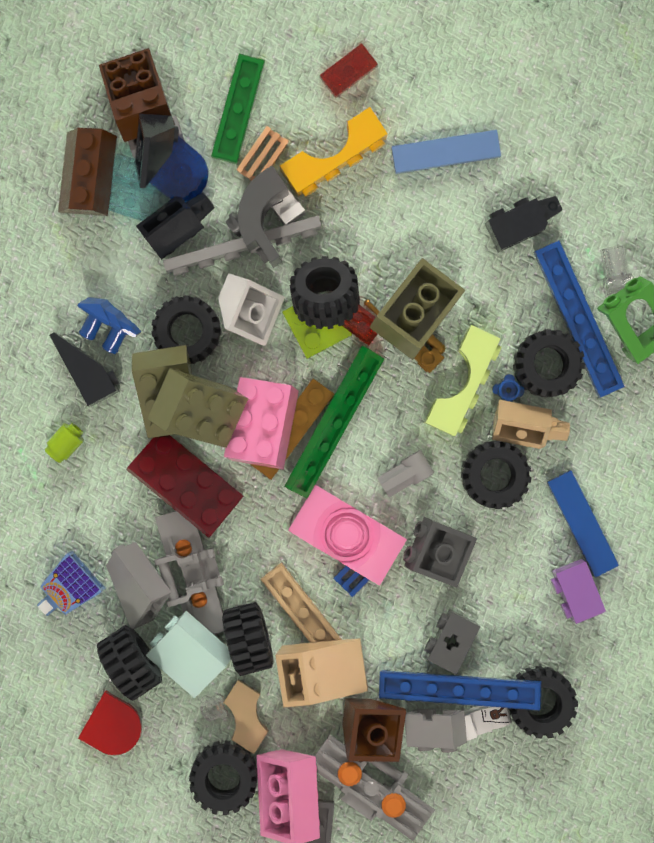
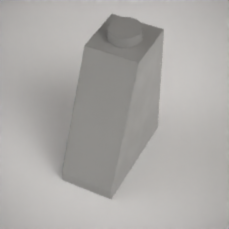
[106,542,172,629]

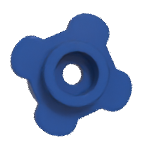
[492,374,524,402]

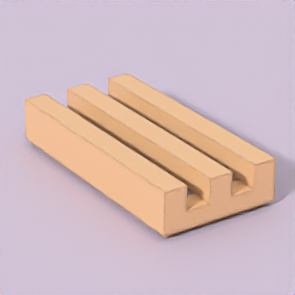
[236,126,289,181]

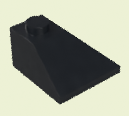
[134,114,179,188]

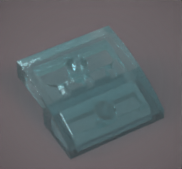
[109,153,169,221]

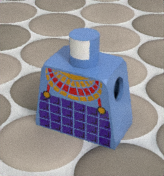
[37,551,106,616]

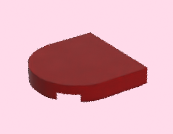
[78,691,142,755]

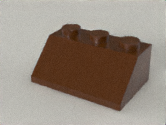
[58,128,117,216]

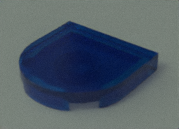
[150,136,208,202]

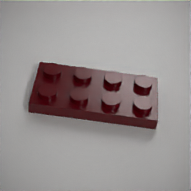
[126,435,244,538]

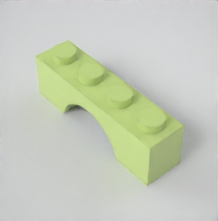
[424,325,502,436]

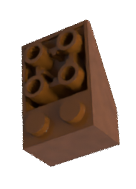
[99,48,175,142]

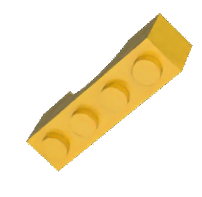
[280,107,388,197]

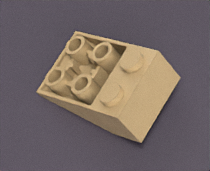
[275,638,368,707]

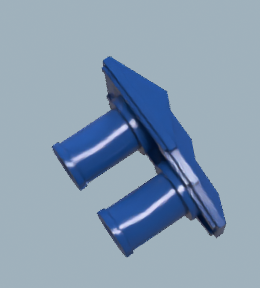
[77,297,141,354]

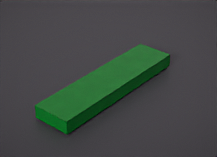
[211,53,265,165]

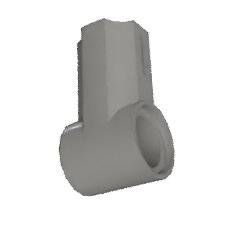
[377,450,434,497]

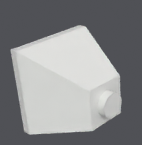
[218,273,285,346]

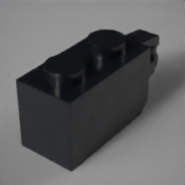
[136,193,215,260]
[485,196,562,253]

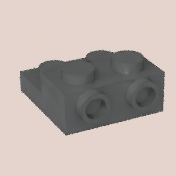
[403,517,477,588]

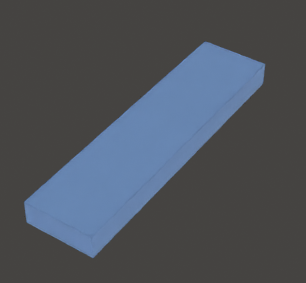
[391,130,501,174]

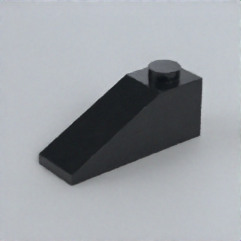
[49,332,120,407]

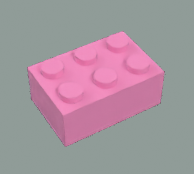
[224,377,299,470]
[256,749,320,843]

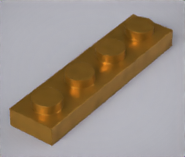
[250,378,334,480]

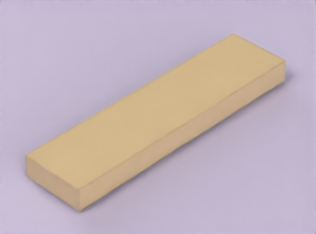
[260,562,342,643]

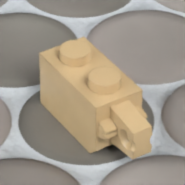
[492,400,570,449]

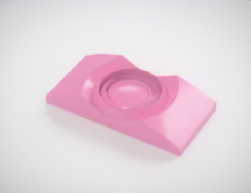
[288,485,407,586]

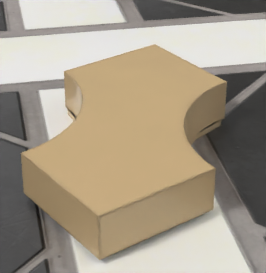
[223,679,269,754]

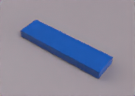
[547,470,619,578]

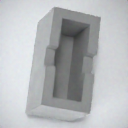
[405,709,467,753]

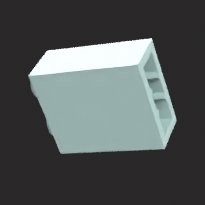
[146,611,231,698]

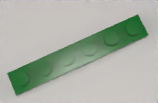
[284,346,384,499]

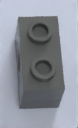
[424,609,481,675]

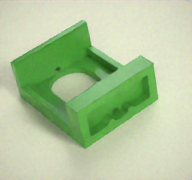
[597,276,654,364]

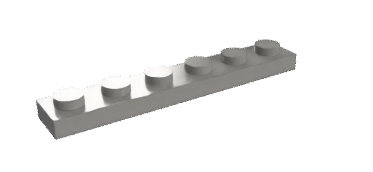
[163,215,321,276]

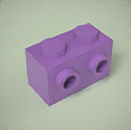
[550,559,606,624]

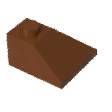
[342,698,406,762]

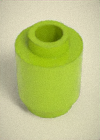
[44,423,84,463]

